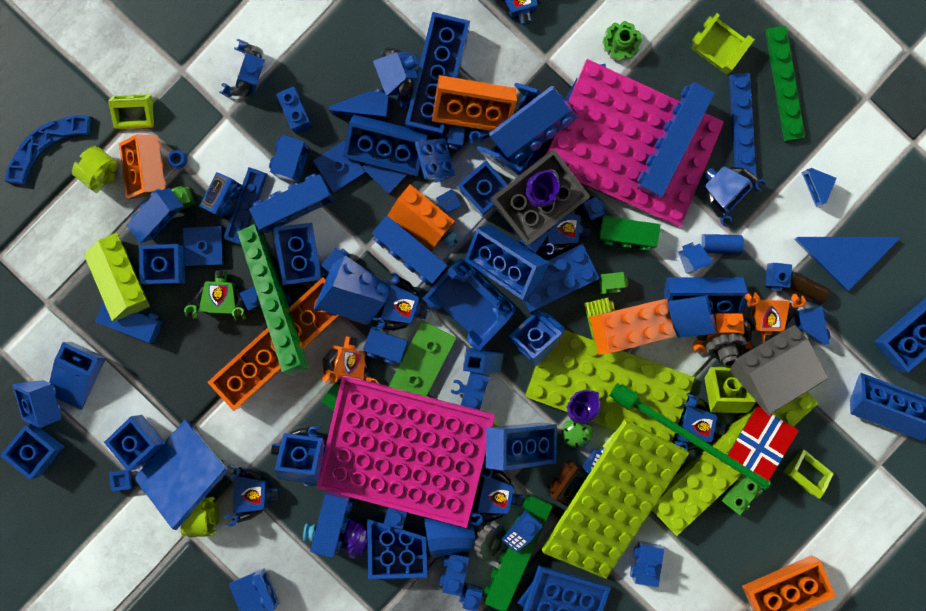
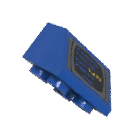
[200,172,241,218]

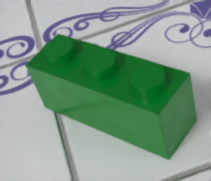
[598,216,661,251]

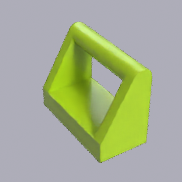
[108,94,154,130]
[783,449,833,499]

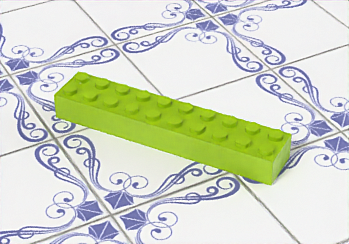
[652,392,818,536]

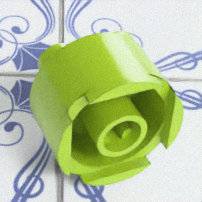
[72,146,119,193]
[181,497,220,537]

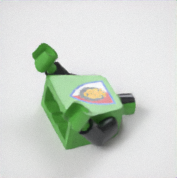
[184,271,246,320]

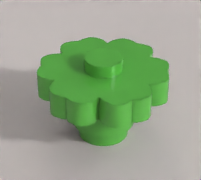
[602,21,642,61]

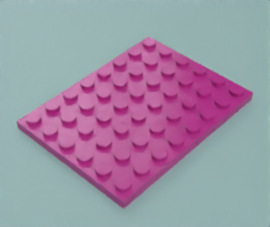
[546,59,724,227]
[316,375,495,528]

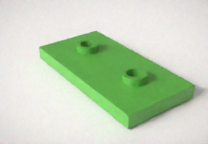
[389,320,457,396]

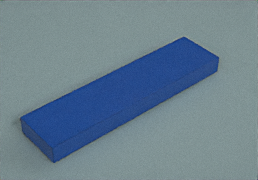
[223,167,268,245]

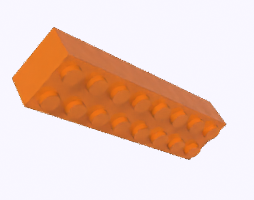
[207,277,341,411]

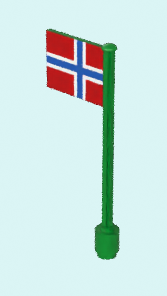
[609,383,799,490]

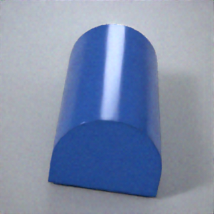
[702,234,744,254]

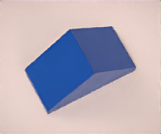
[801,168,836,207]

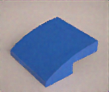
[668,295,717,338]

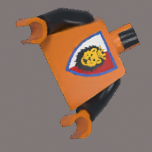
[743,293,806,342]
[692,313,753,354]
[322,336,379,384]

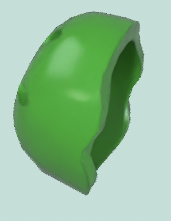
[562,420,593,448]

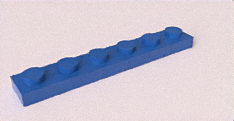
[729,73,756,176]

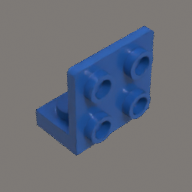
[415,138,455,183]
[229,568,279,611]

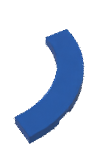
[4,115,92,185]

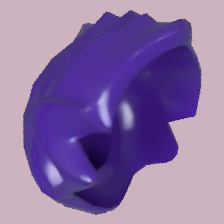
[526,170,560,208]
[567,390,601,424]
[342,520,368,558]

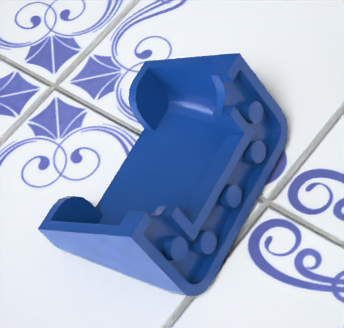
[422,259,516,351]

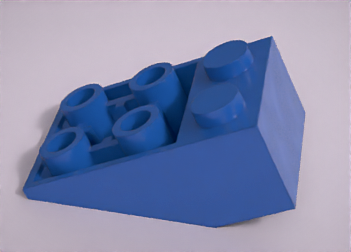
[49,342,106,410]

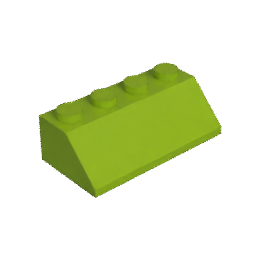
[84,233,150,322]

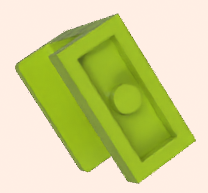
[690,13,755,75]

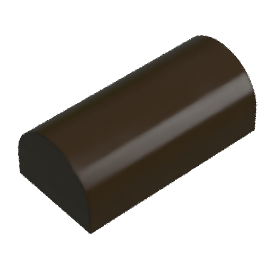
[784,272,830,305]

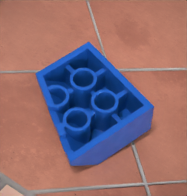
[313,255,390,325]
[367,519,428,579]

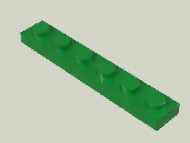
[765,26,805,142]

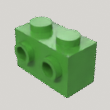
[718,475,762,515]

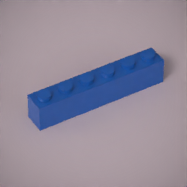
[636,82,715,199]

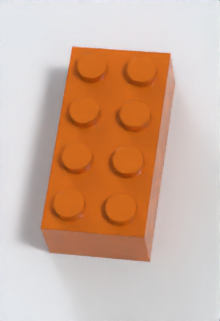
[590,299,676,355]
[742,555,836,611]

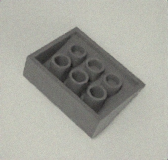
[490,149,590,246]
[730,325,828,416]

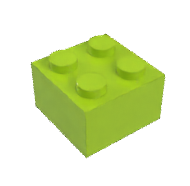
[704,367,756,413]

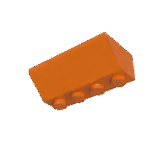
[432,75,517,131]

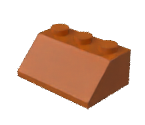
[119,134,166,199]
[387,184,455,252]

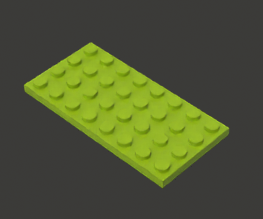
[525,330,695,442]
[541,420,689,579]

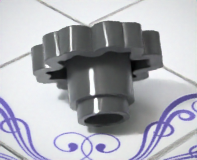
[706,333,747,367]
[474,521,506,560]

